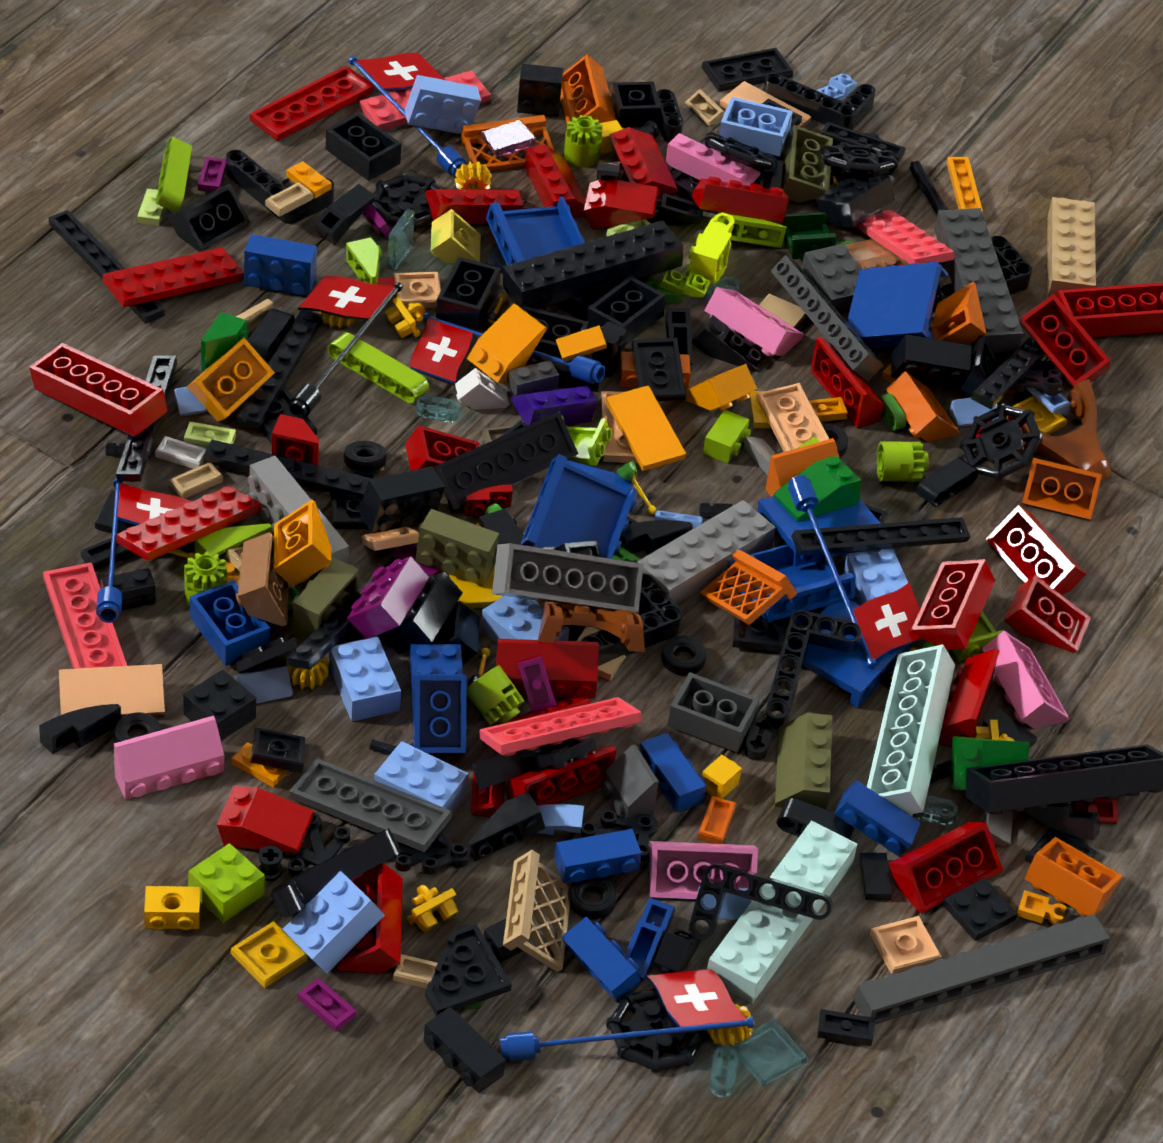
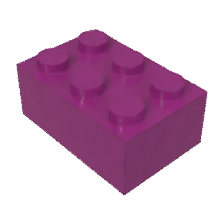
[347,556,430,639]

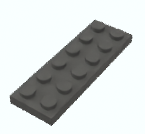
[289,758,452,852]

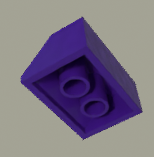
[511,386,597,425]

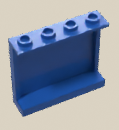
[486,196,586,265]
[847,262,948,349]
[520,454,637,559]
[758,496,881,567]
[727,544,855,622]
[790,599,912,709]

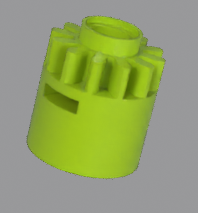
[564,115,603,167]
[877,441,929,482]
[184,552,227,607]
[466,665,525,726]

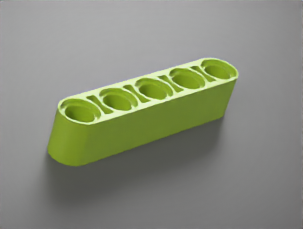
[155,136,192,212]
[328,332,429,403]

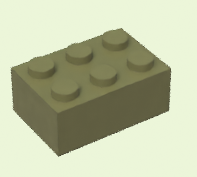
[415,509,499,586]
[291,557,359,642]

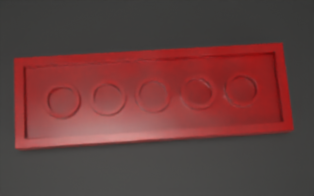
[250,65,374,141]
[102,247,244,308]
[116,486,261,561]

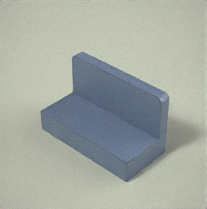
[233,665,293,704]

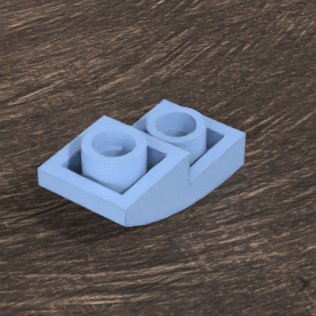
[817,74,857,101]
[537,804,584,835]

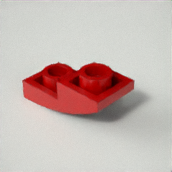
[464,484,513,516]

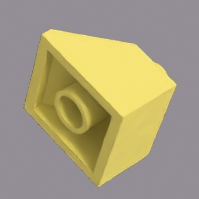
[431,209,481,264]

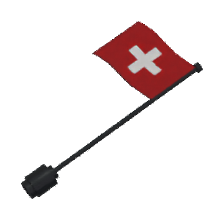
[289,276,403,418]

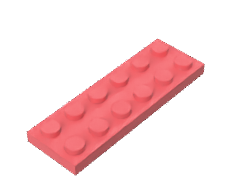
[359,71,491,130]
[855,210,954,264]
[43,562,127,669]
[479,697,642,756]

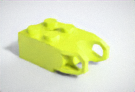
[686,212,735,293]

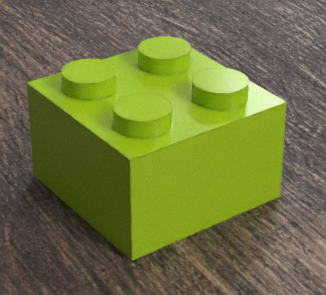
[188,843,265,923]

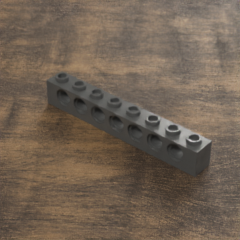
[771,255,884,382]

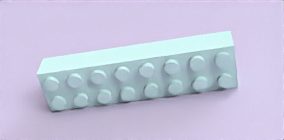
[867,644,955,814]
[707,820,857,1004]

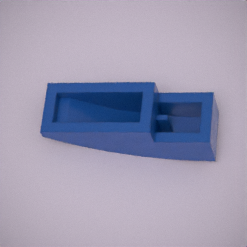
[624,898,676,980]

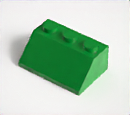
[201,312,249,373]

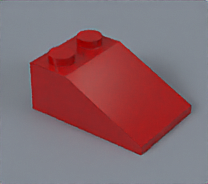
[584,179,659,230]
[405,426,480,471]
[1004,575,1091,653]
[217,786,314,853]

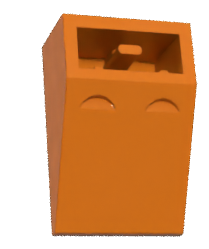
[931,281,987,345]

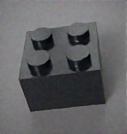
[517,64,563,117]
[611,81,661,129]
[183,669,256,741]

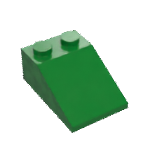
[774,455,861,522]
[949,736,1030,790]

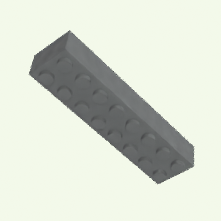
[934,208,1023,354]

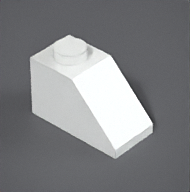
[455,368,509,410]

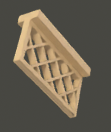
[503,850,571,972]

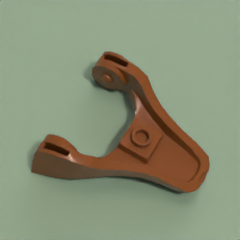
[1007,379,1112,481]
[538,602,645,652]

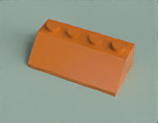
[561,54,616,124]

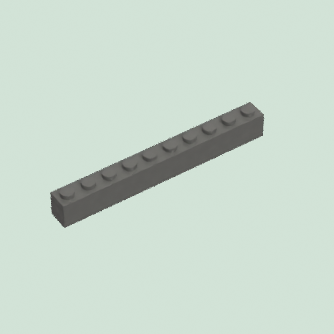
[854,914,1110,1025]

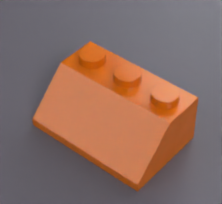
[886,371,960,442]
[766,438,839,497]
[1022,458,1102,520]
[1024,837,1123,917]

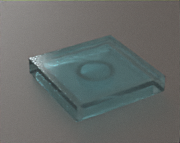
[388,209,414,271]
[730,1018,808,1086]

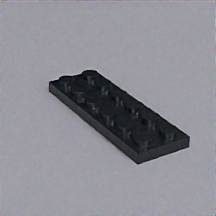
[433,411,579,511]

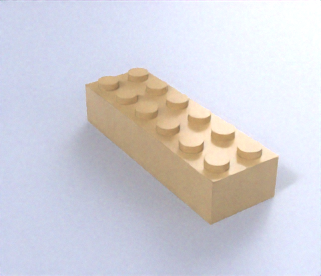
[1047,197,1096,298]

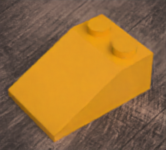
[467,304,547,385]
[187,338,275,422]
[685,364,757,411]
[274,499,331,587]

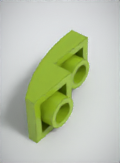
[659,269,711,297]

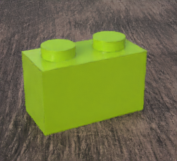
[703,410,751,464]

